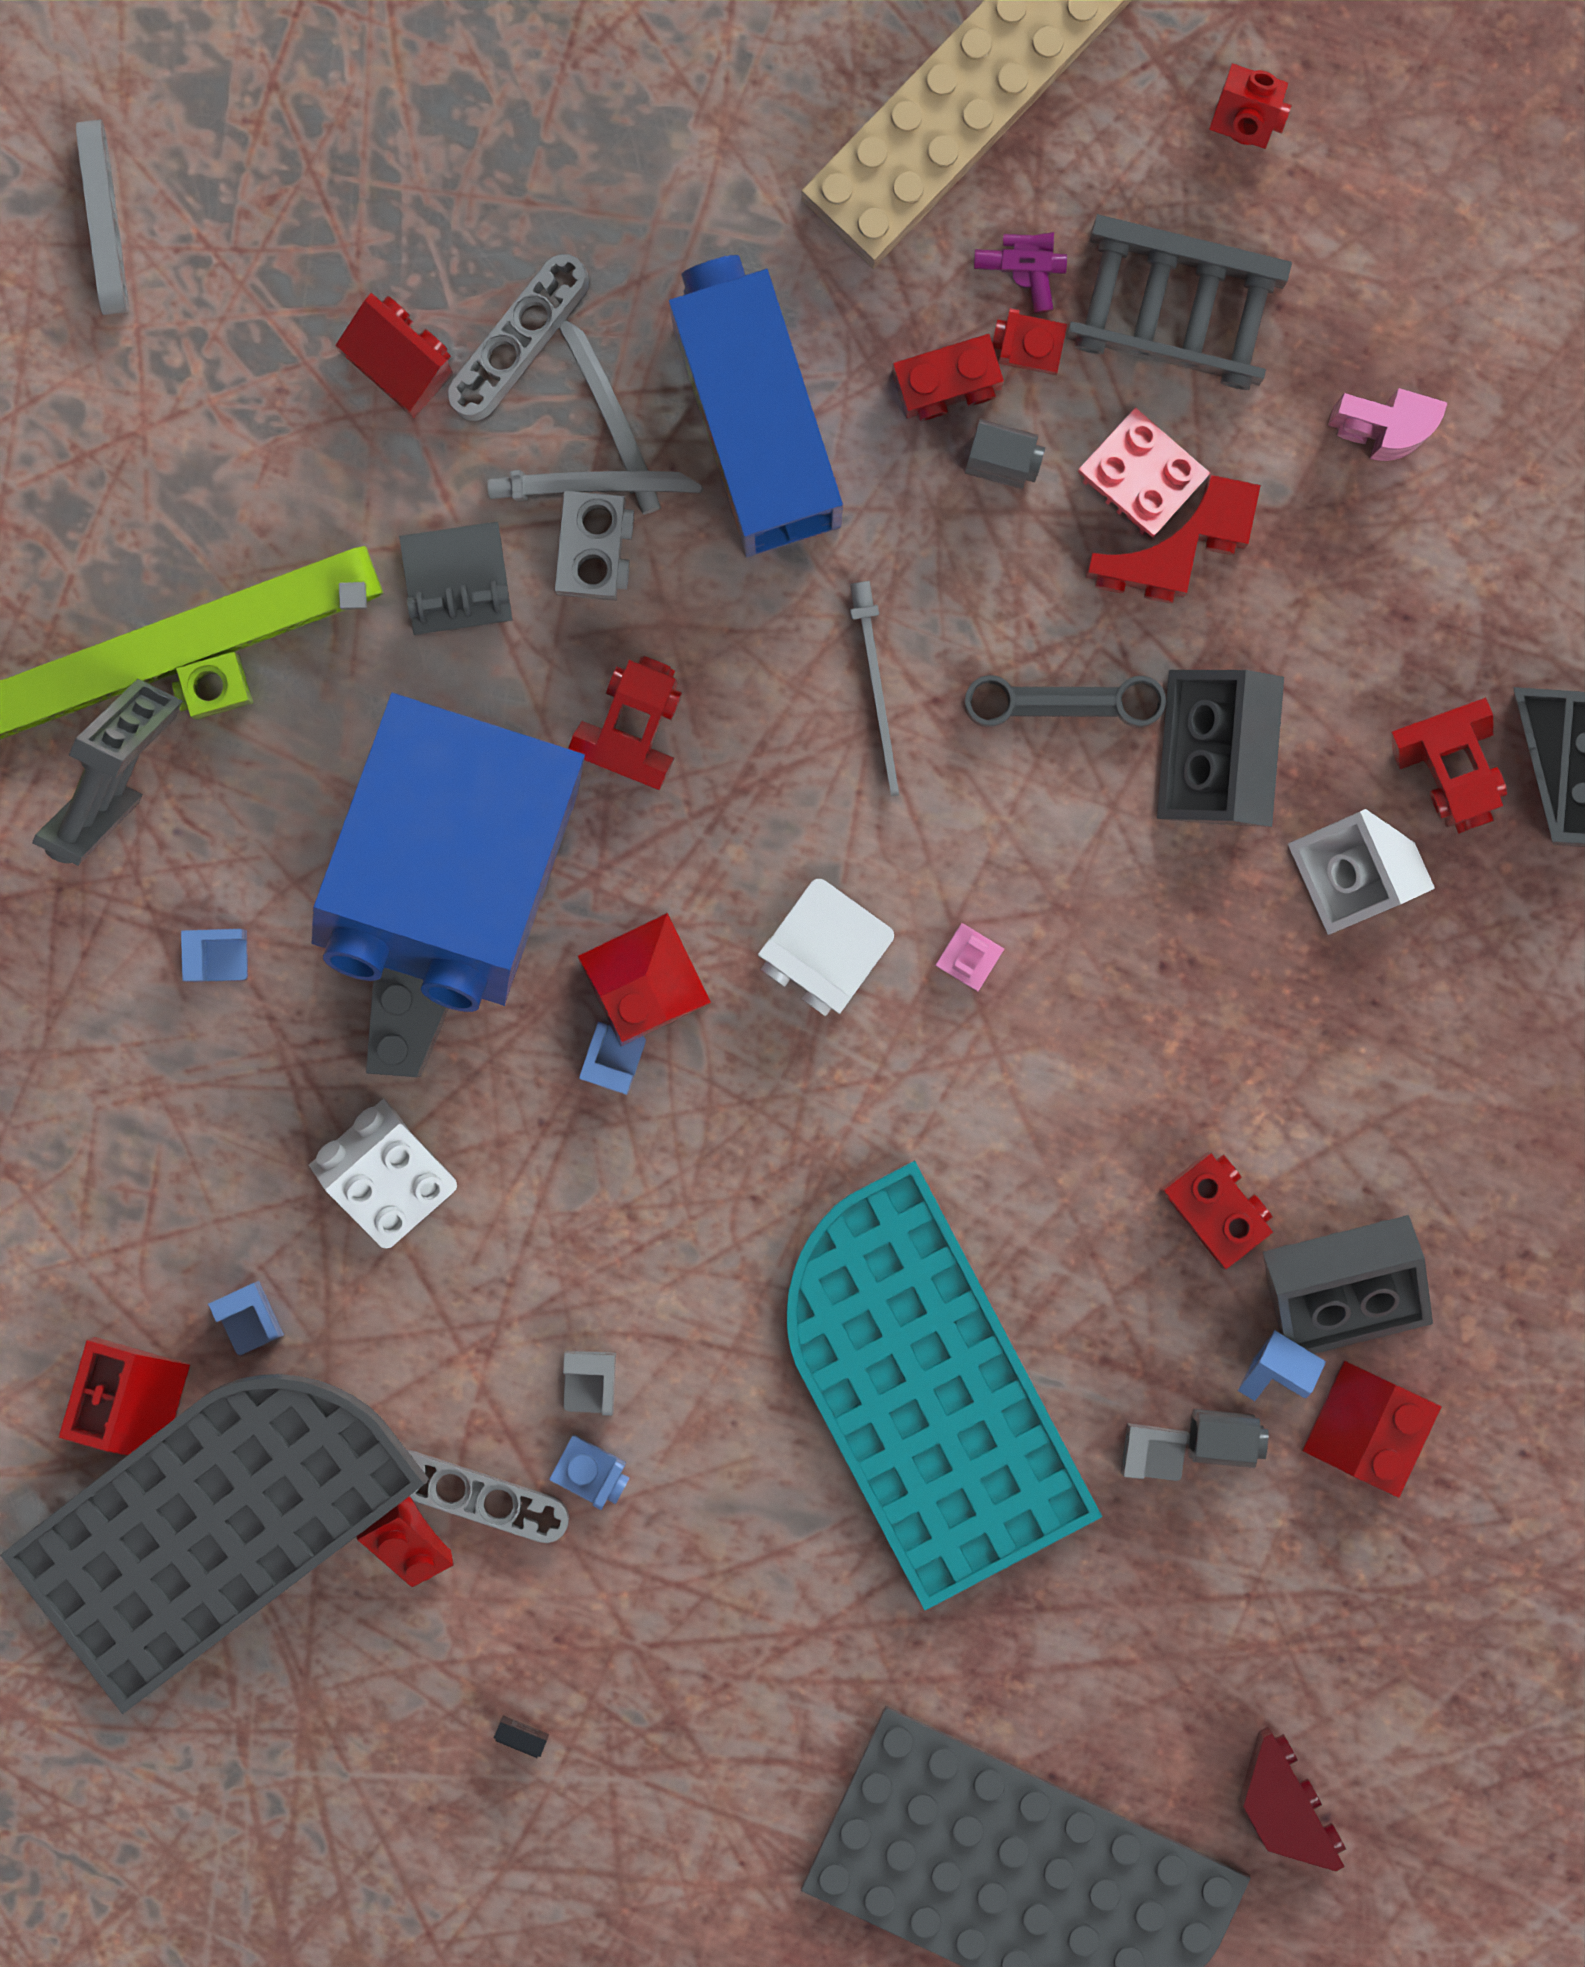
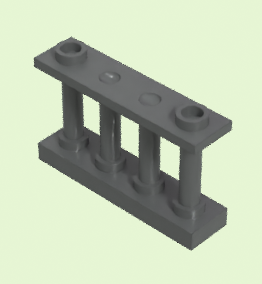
[1066,214,1292,390]
[32,679,183,866]

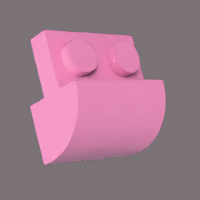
[1328,388,1447,461]

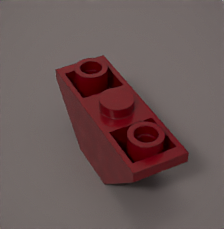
[1239,1727,1346,1872]

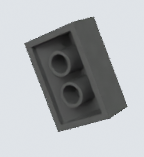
[1157,670,1284,827]
[1263,1215,1433,1354]

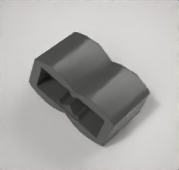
[965,419,1046,490]
[1188,1409,1269,1468]

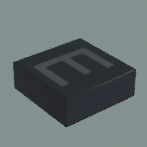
[494,1715,549,1758]

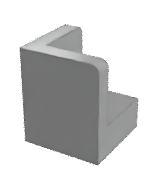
[563,1351,616,1416]
[1121,1423,1190,1481]

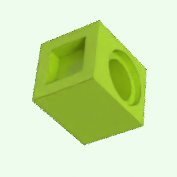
[172,652,253,720]

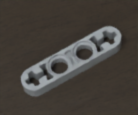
[76,119,129,315]
[448,254,589,421]
[407,1450,569,1543]

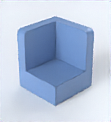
[181,929,248,982]
[579,1021,646,1095]
[208,1281,284,1355]
[1238,1330,1326,1401]

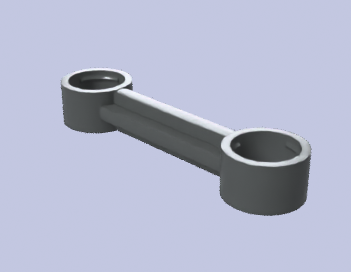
[964,675,1166,728]

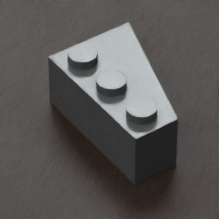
[1513,687,1585,847]
[366,967,449,1077]

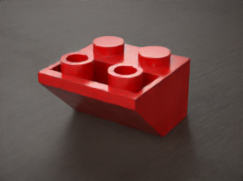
[335,293,453,418]
[58,1337,191,1455]

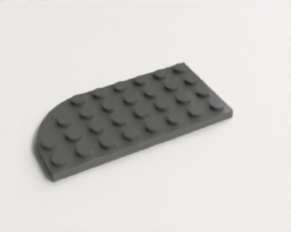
[0,1374,430,1714]
[801,1706,1251,1967]

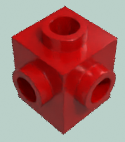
[1209,63,1292,149]

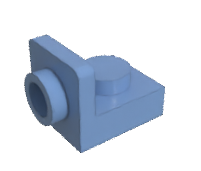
[549,1434,629,1510]

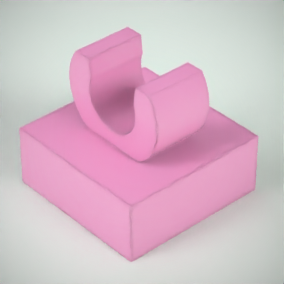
[935,923,1004,992]

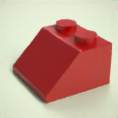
[1301,1360,1442,1498]

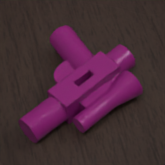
[974,232,1067,314]

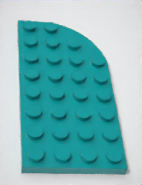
[787,1160,1102,1611]

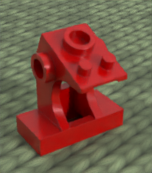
[568,656,683,790]
[1391,697,1507,834]

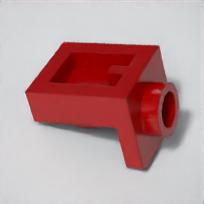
[992,308,1067,376]

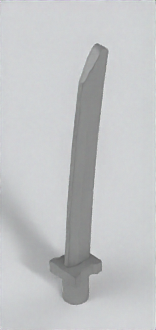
[559,319,661,515]
[487,470,703,502]
[850,581,899,797]

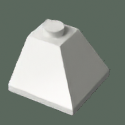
[1288,809,1435,935]

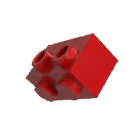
[892,333,1004,421]
[1160,1152,1274,1270]

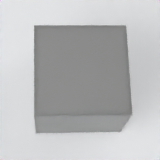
[339,582,367,610]

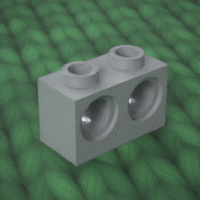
[555,491,634,601]

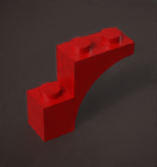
[1086,475,1261,603]
[356,1496,454,1587]

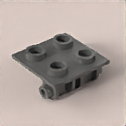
[399,522,513,635]

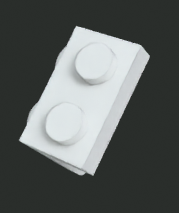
[758,879,894,1016]
[309,1098,457,1248]

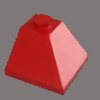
[577,913,711,1046]

